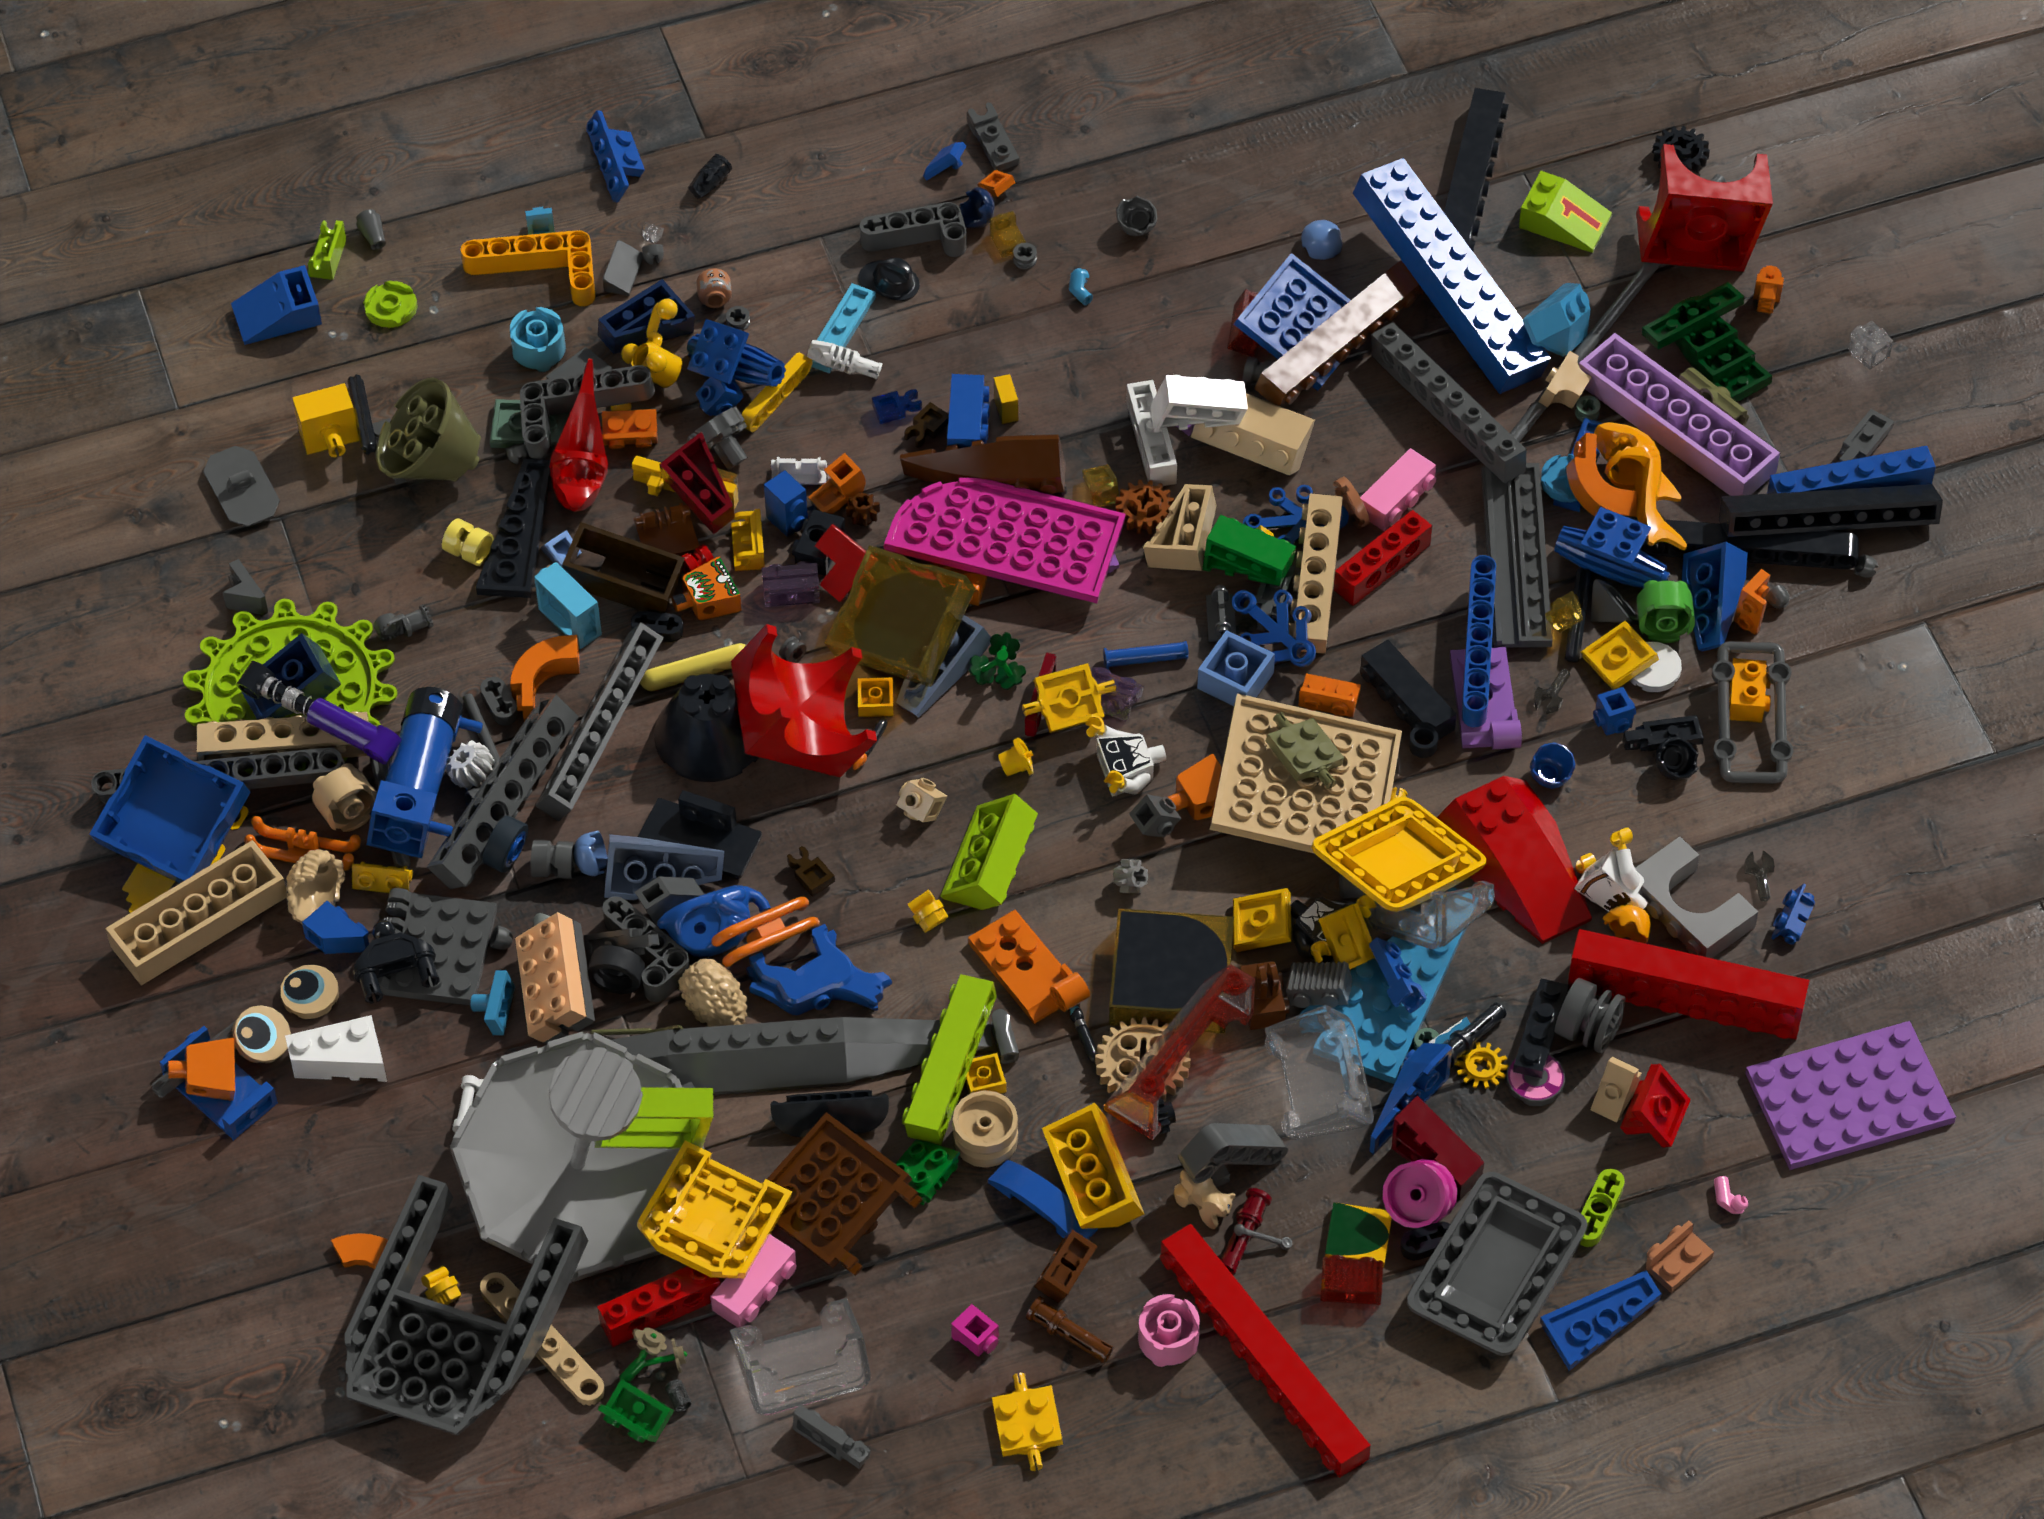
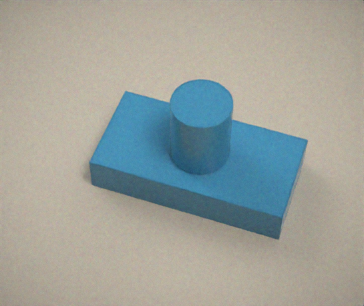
[471,970,515,1035]

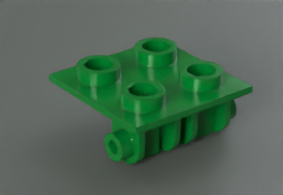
[896,1139,960,1205]

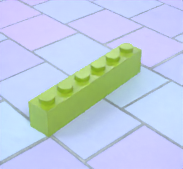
[902,974,997,1145]

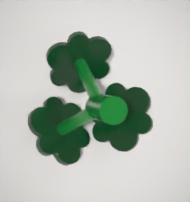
[969,632,1026,690]

